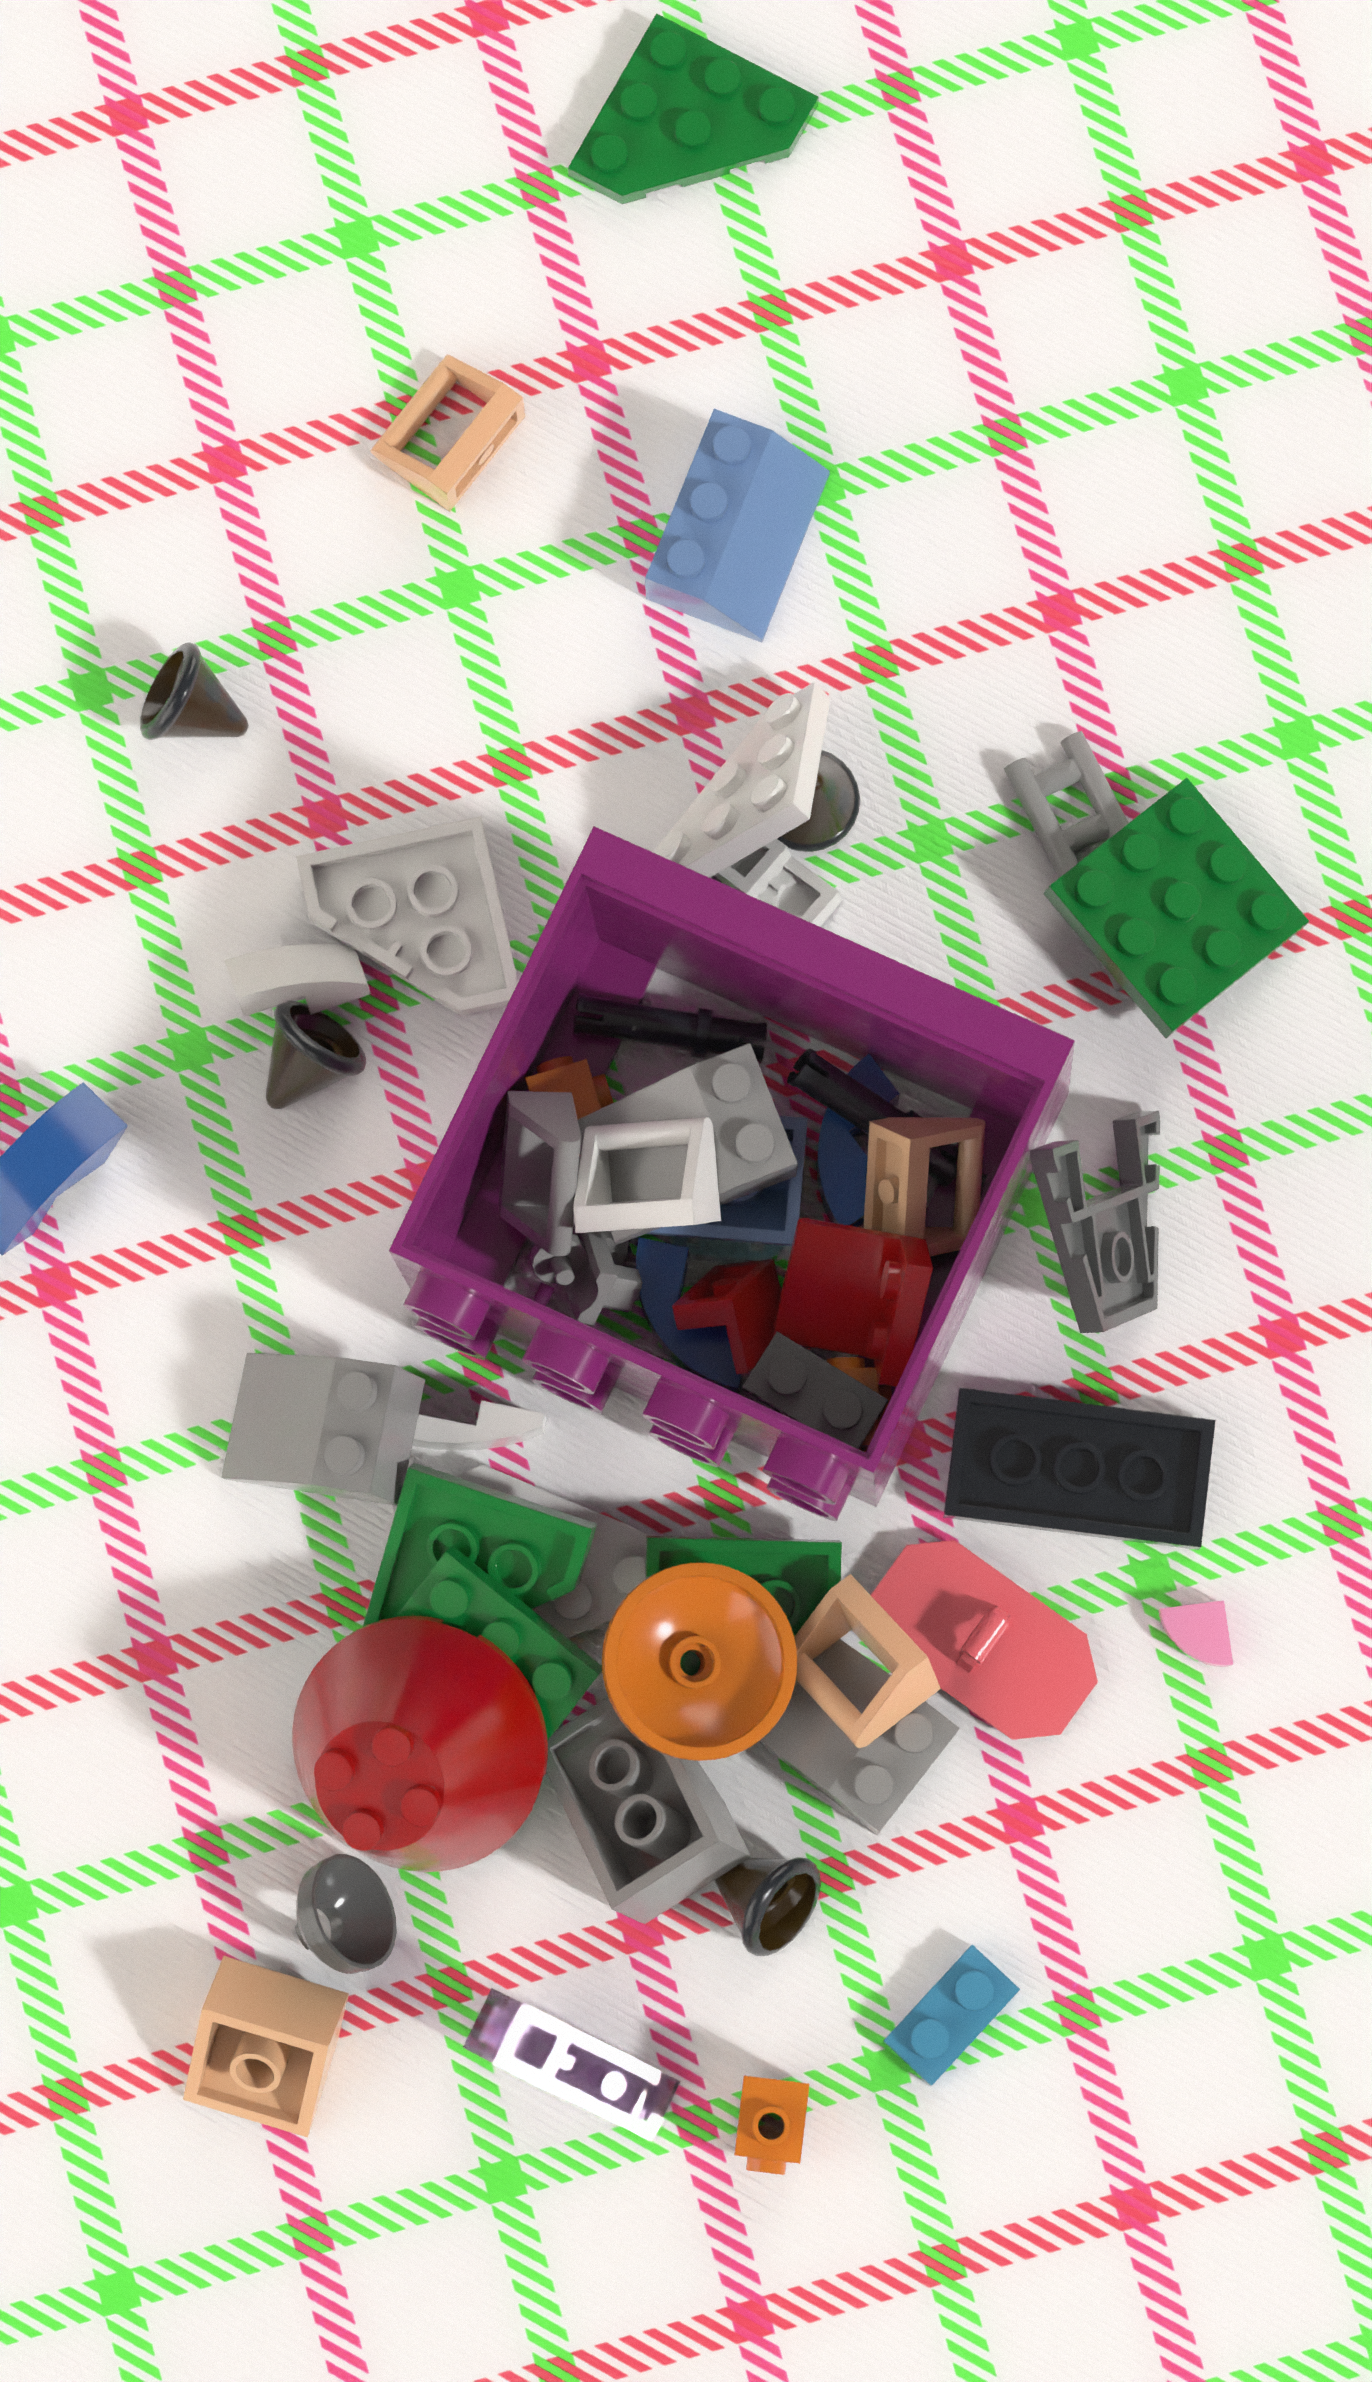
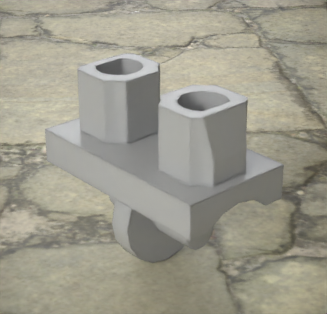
[530,1224,642,1325]

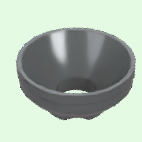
[295,1854,397,1974]

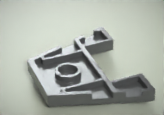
[1029,1110,1160,1333]

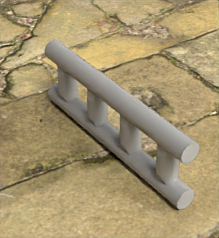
[1004,731,1129,992]

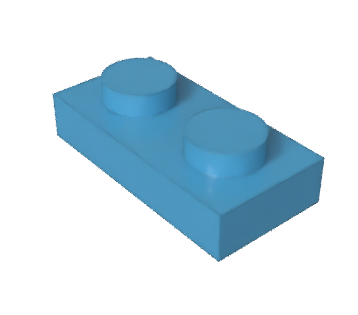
[883,1944,1020,2086]

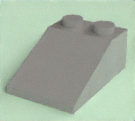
[578,1043,798,1245]
[221,1353,425,1506]
[758,1639,960,1835]
[546,1697,751,1924]

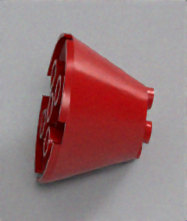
[292,1616,548,1872]

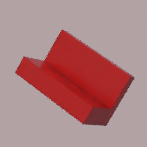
[672,1259,781,1374]

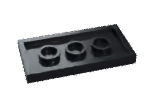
[943,1388,1216,1550]

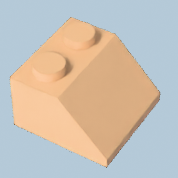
[183,1956,349,2138]

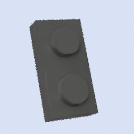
[743,1331,888,1449]

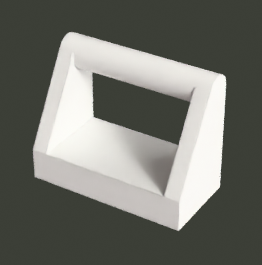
[573,1117,721,1233]

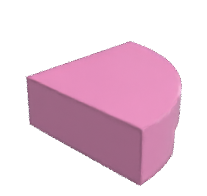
[1158,1600,1233,1667]

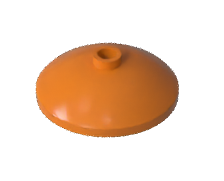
[602,1563,797,1761]

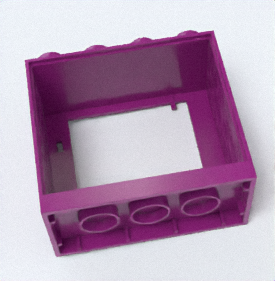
[389,826,1075,1521]

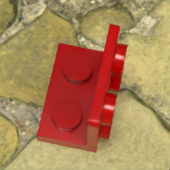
[773,1218,933,1387]

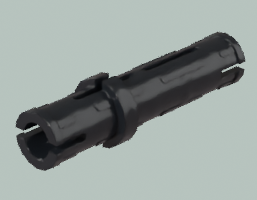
[572,993,767,1064]
[787,1048,958,1187]

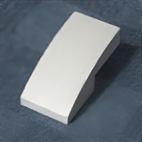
[715,839,843,927]
[225,944,371,1017]
[412,1401,546,1451]

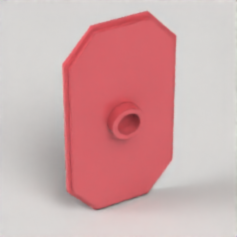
[871,1540,1098,1740]

